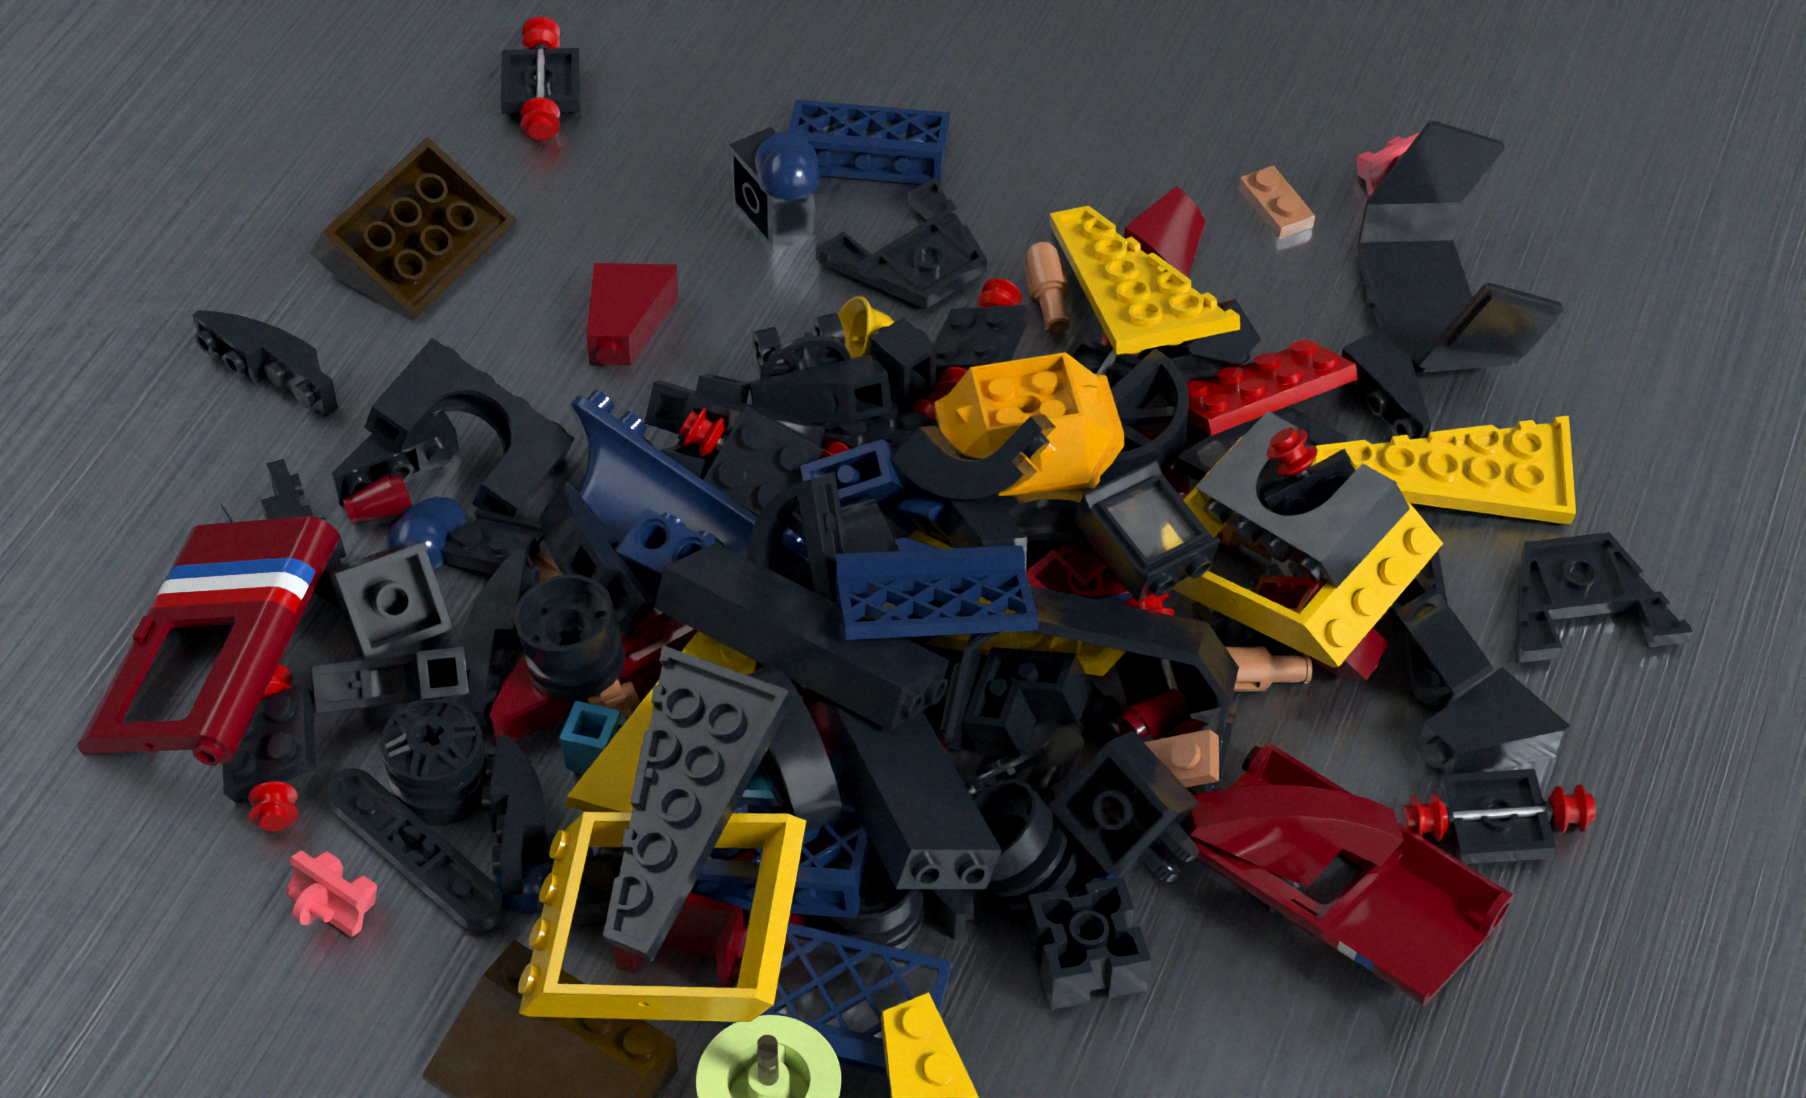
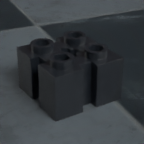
[1025,876,1151,1010]

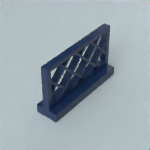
[785,100,950,184]
[835,545,1038,640]
[690,797,871,919]
[724,923,952,1076]

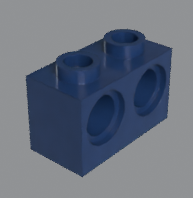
[616,508,723,588]

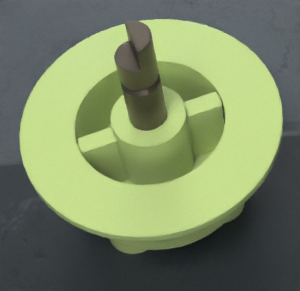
[696,1015,841,1098]

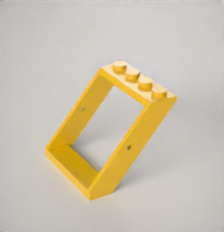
[1158,436,1443,668]
[518,812,806,1022]

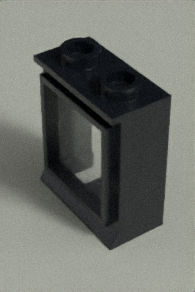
[1073,460,1221,602]

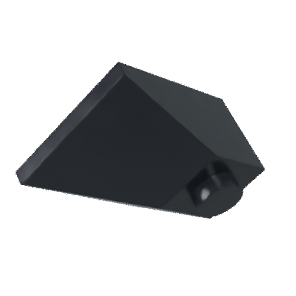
[1136,299,1261,370]

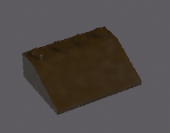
[310,137,517,321]
[422,940,678,1098]

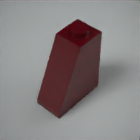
[586,263,679,365]
[1252,575,1389,681]

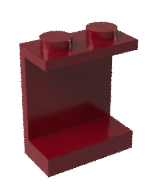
[614,893,748,988]

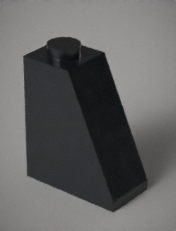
[1417,667,1570,774]

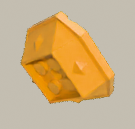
[935,352,1124,497]

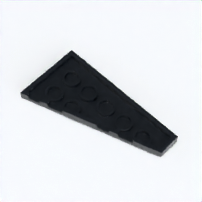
[603,645,794,962]

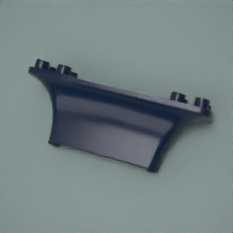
[570,389,814,610]

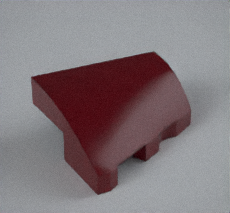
[1124,186,1205,277]
[1026,542,1129,600]

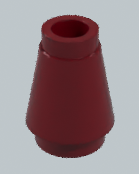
[343,474,413,524]
[1117,689,1188,740]

